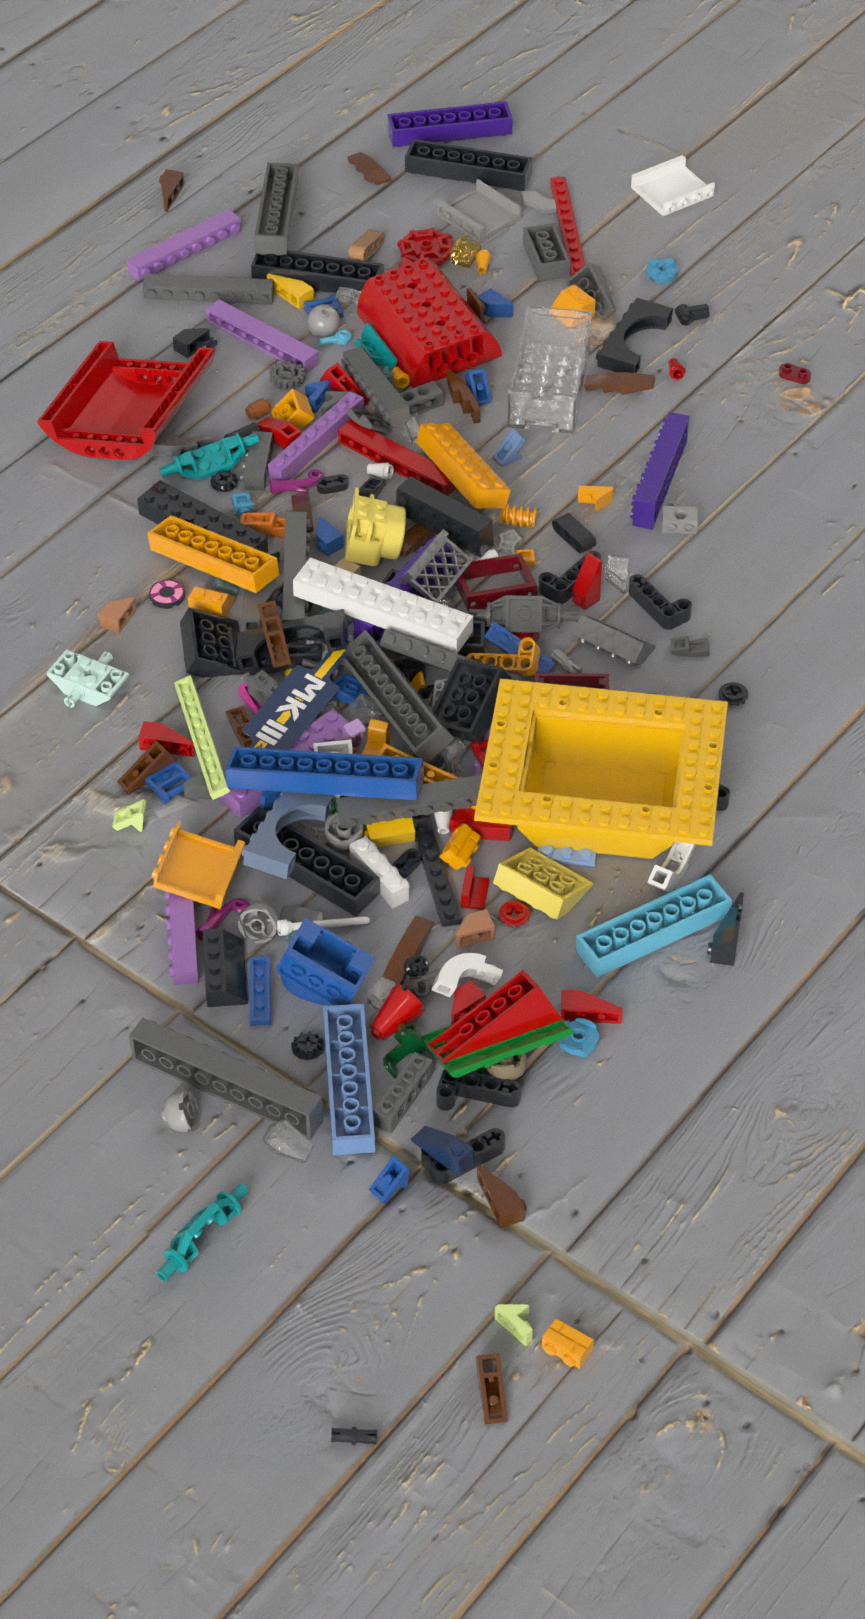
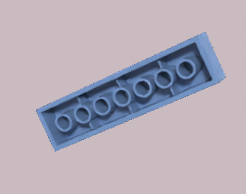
[323,1004,375,1155]

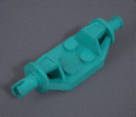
[159,432,259,481]
[156,1183,249,1282]

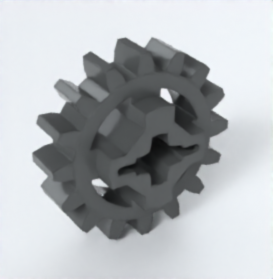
[269,361,306,390]

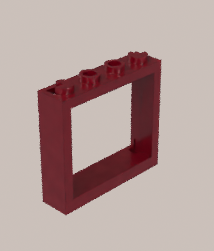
[452,553,538,612]
[535,673,609,690]

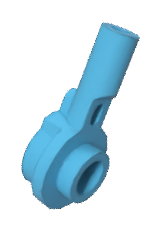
[319,330,352,345]

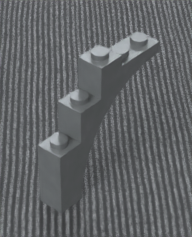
[242,559,333,632]

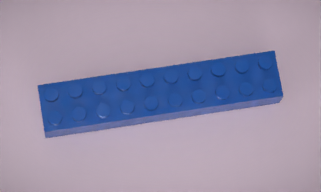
[225,746,424,801]

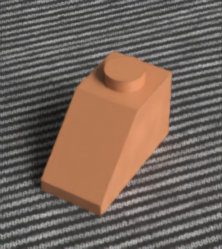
[98,597,136,633]
[455,909,495,949]

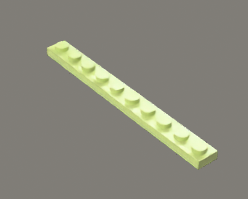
[174,675,230,800]

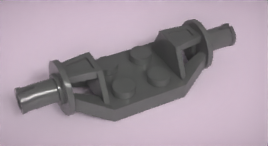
[469,595,579,633]

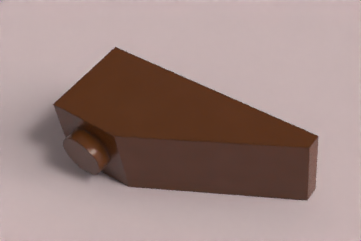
[159,169,184,212]
[117,741,178,793]
[477,1165,527,1228]
[475,1353,508,1424]

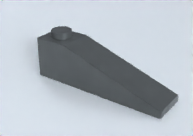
[566,262,616,321]

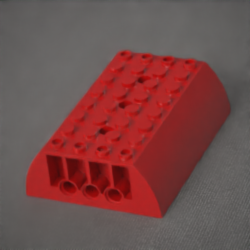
[357,257,502,389]

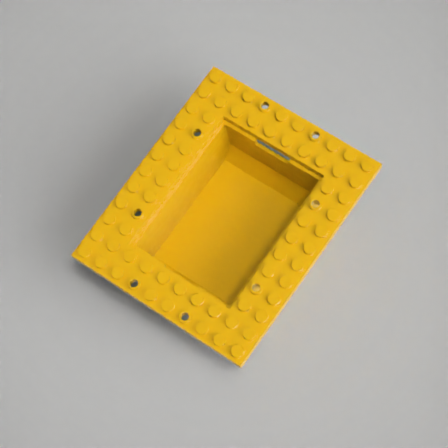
[474,679,728,859]

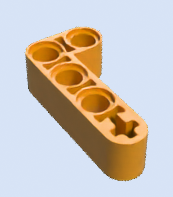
[466,637,540,677]
[362,719,391,755]

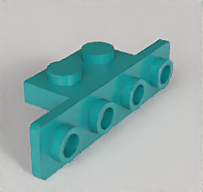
[354,323,398,373]

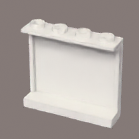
[631,155,715,216]

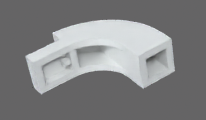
[647,842,696,892]
[431,953,503,997]

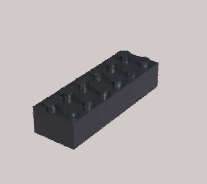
[397,476,494,558]

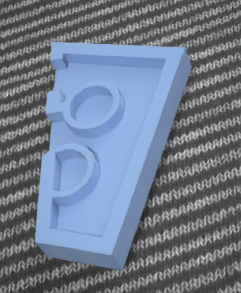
[538,845,597,866]

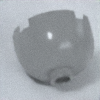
[307,304,340,338]
[325,813,364,851]
[238,903,279,943]
[162,1090,200,1132]

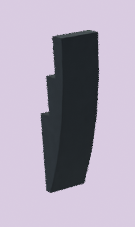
[249,643,322,676]

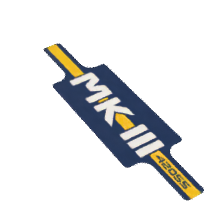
[242,649,348,750]

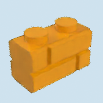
[440,824,480,870]
[542,1318,594,1369]

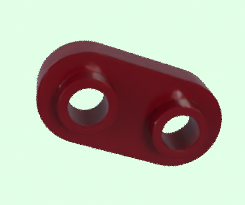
[778,363,811,384]

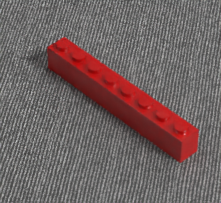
[338,419,457,496]

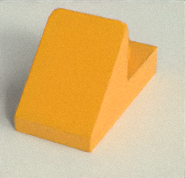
[578,485,613,512]

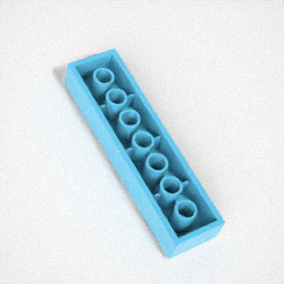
[575,874,732,978]

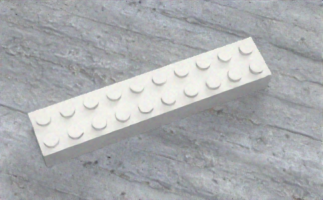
[293,558,473,654]

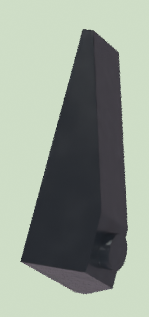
[707,892,744,966]

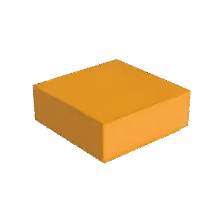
[516,549,535,567]

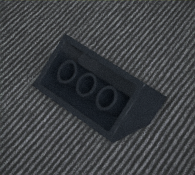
[203,928,248,1007]

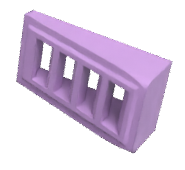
[342,719,366,751]

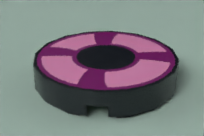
[149,580,185,609]

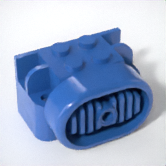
[276,917,375,1006]

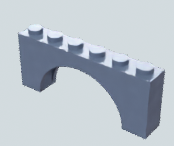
[242,792,333,879]

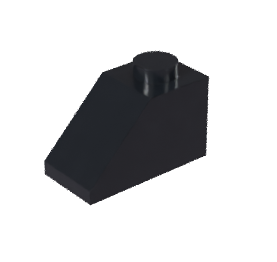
[173,328,210,358]

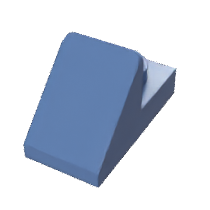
[493,429,526,466]

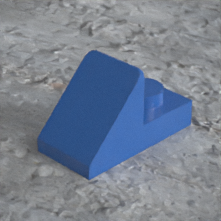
[305,380,331,414]
[368,1155,410,1203]

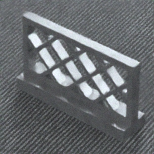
[400,529,473,603]

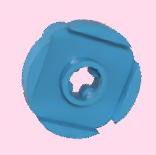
[646,258,679,283]
[559,1018,599,1058]

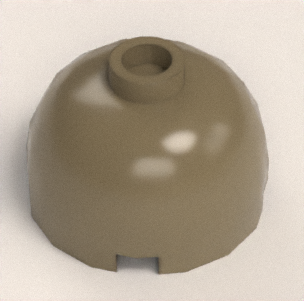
[487,1053,527,1080]

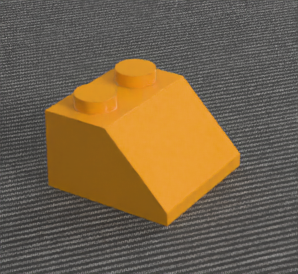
[549,284,595,328]
[270,388,314,430]
[188,586,236,617]

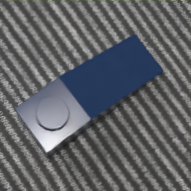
[411,1126,473,1176]

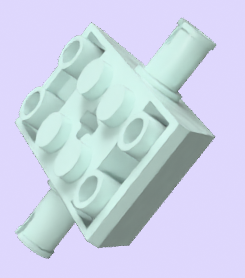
[47,649,129,708]

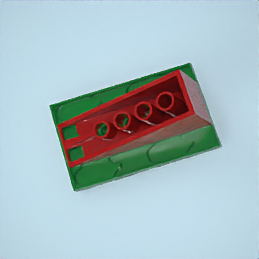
[421,970,575,1078]

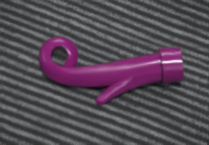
[270,469,323,494]
[196,899,250,941]

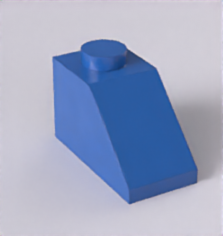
[478,288,513,317]
[464,369,492,405]
[316,517,344,557]

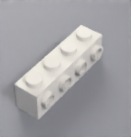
[350,836,410,909]

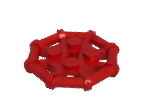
[397,227,456,266]

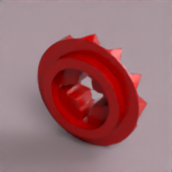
[499,901,530,928]

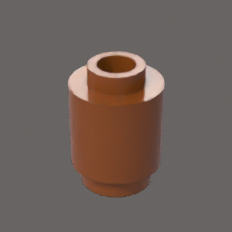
[245,398,271,420]

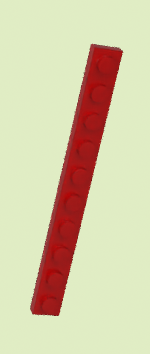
[550,176,585,277]

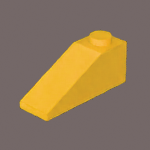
[267,274,314,310]

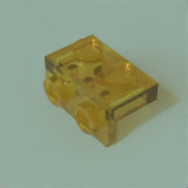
[450,233,481,268]

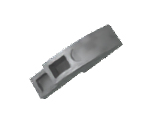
[146,434,214,459]

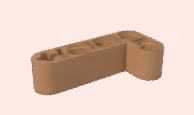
[348,229,385,262]

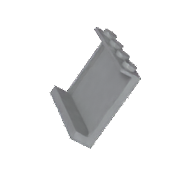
[437,179,521,243]

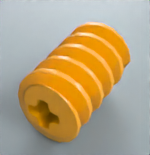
[500,503,538,529]

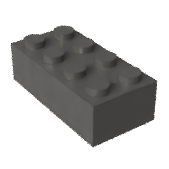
[523,223,570,281]

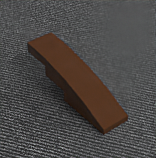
[348,152,392,185]
[446,369,480,423]
[584,372,655,395]
[291,492,314,533]
[400,524,437,557]
[257,600,291,669]
[225,706,252,747]
[381,915,434,987]

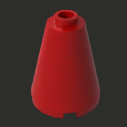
[370,984,425,1040]

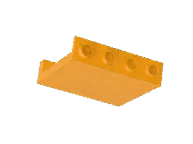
[151,820,245,909]

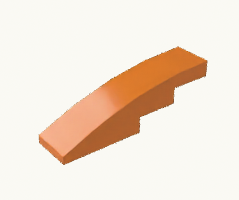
[240,512,312,538]

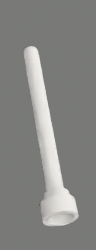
[277,916,370,936]

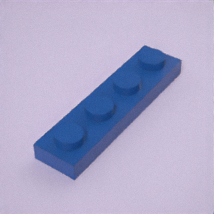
[484,622,555,673]
[250,956,271,1026]

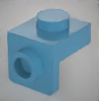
[231,492,255,516]

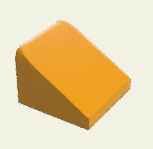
[411,672,425,692]

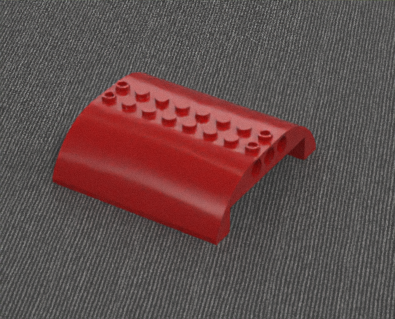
[37,341,215,460]

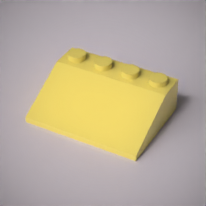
[493,847,593,920]

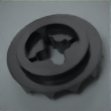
[210,470,238,492]
[719,682,748,706]
[291,1031,324,1060]

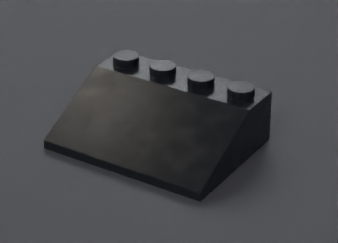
[180,607,245,678]
[432,658,512,744]

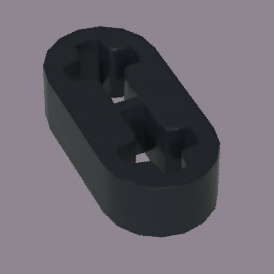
[316,474,349,494]
[392,848,421,879]

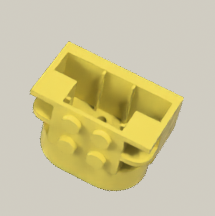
[344,487,406,566]

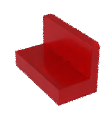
[461,865,490,910]

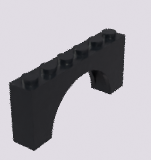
[596,298,673,373]
[236,609,348,672]

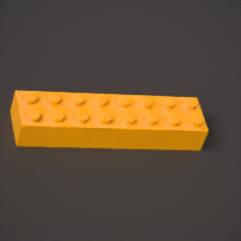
[416,423,511,509]
[147,515,279,593]

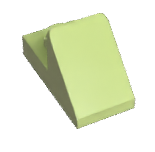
[112,799,146,832]
[495,1304,533,1346]

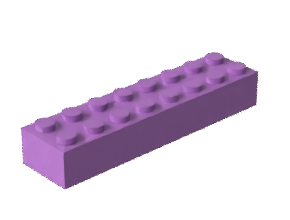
[218,709,349,819]

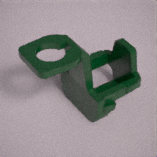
[383,1023,426,1079]

